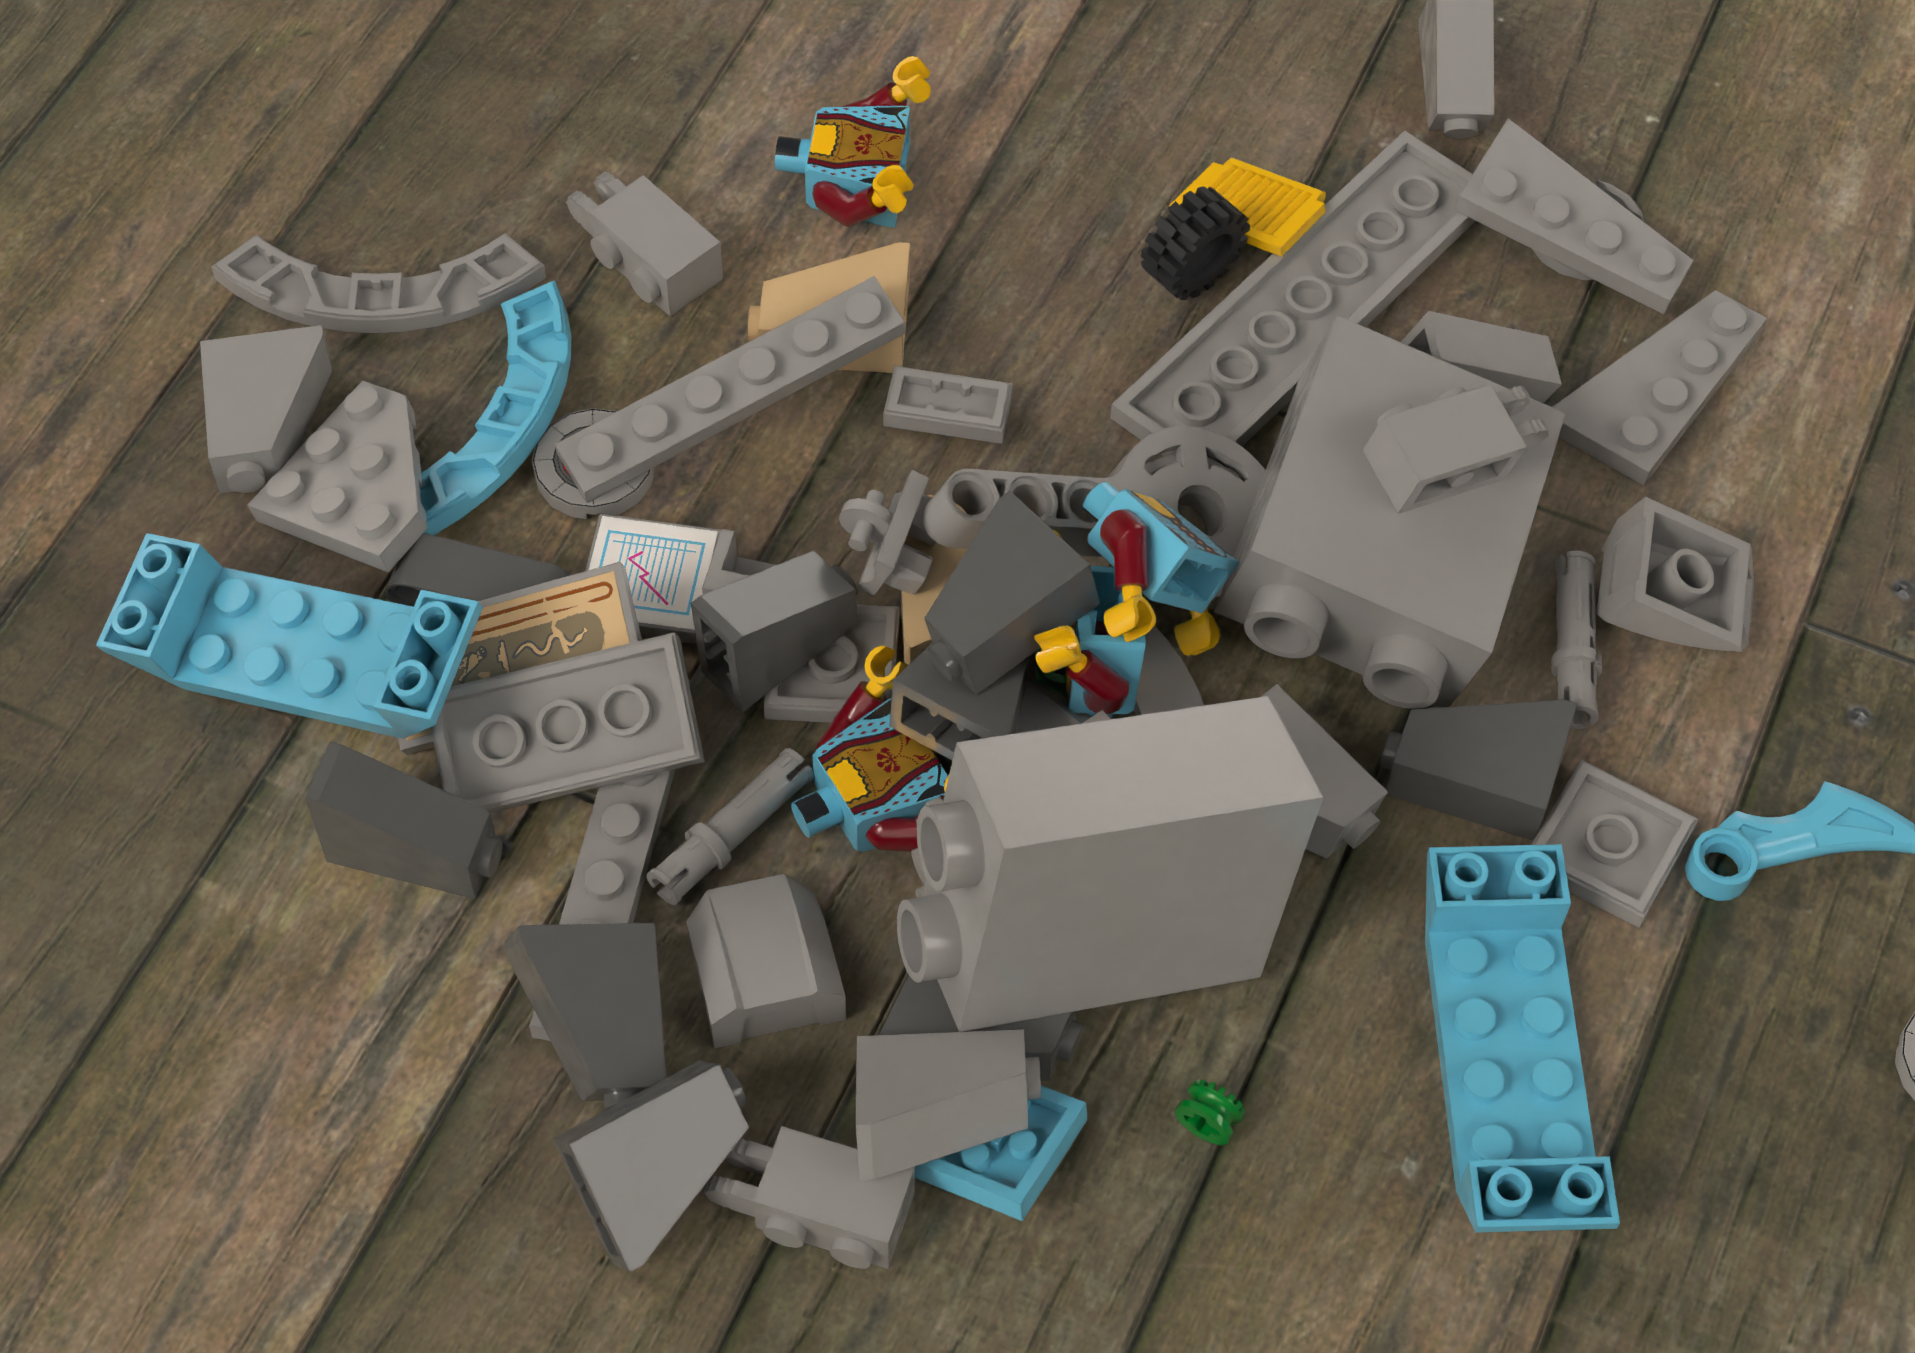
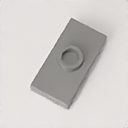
[883,366,1013,444]

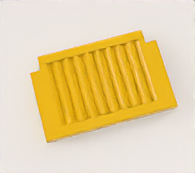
[1169,158,1326,257]

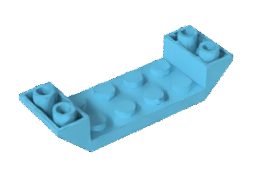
[96,533,483,739]
[1425,844,1620,1233]

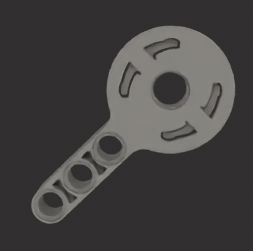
[922,426,1266,609]

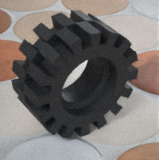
[1141,186,1250,300]

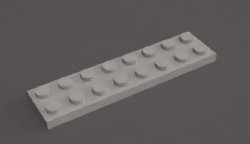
[1110,130,1475,456]

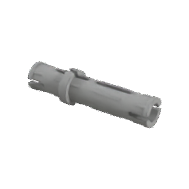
[1551,551,1602,729]
[647,748,814,905]

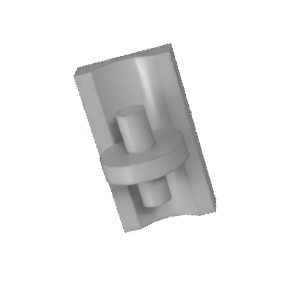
[839,470,936,596]

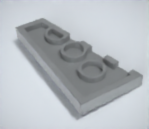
[1454,118,1694,314]
[1552,290,1767,486]

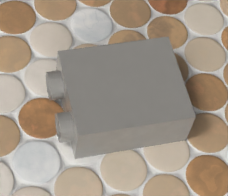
[1214,315,1566,709]
[897,696,1324,1032]

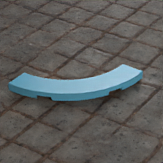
[419,280,572,535]

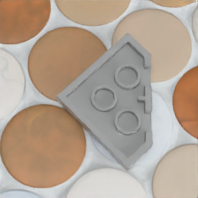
[247,381,427,573]

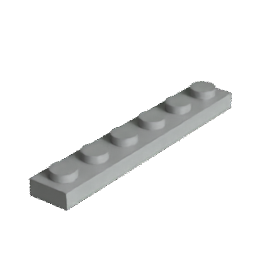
[555,276,905,503]
[529,769,676,1041]

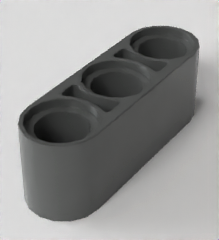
[385,534,571,607]

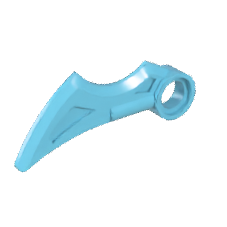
[1685,781,1915,901]

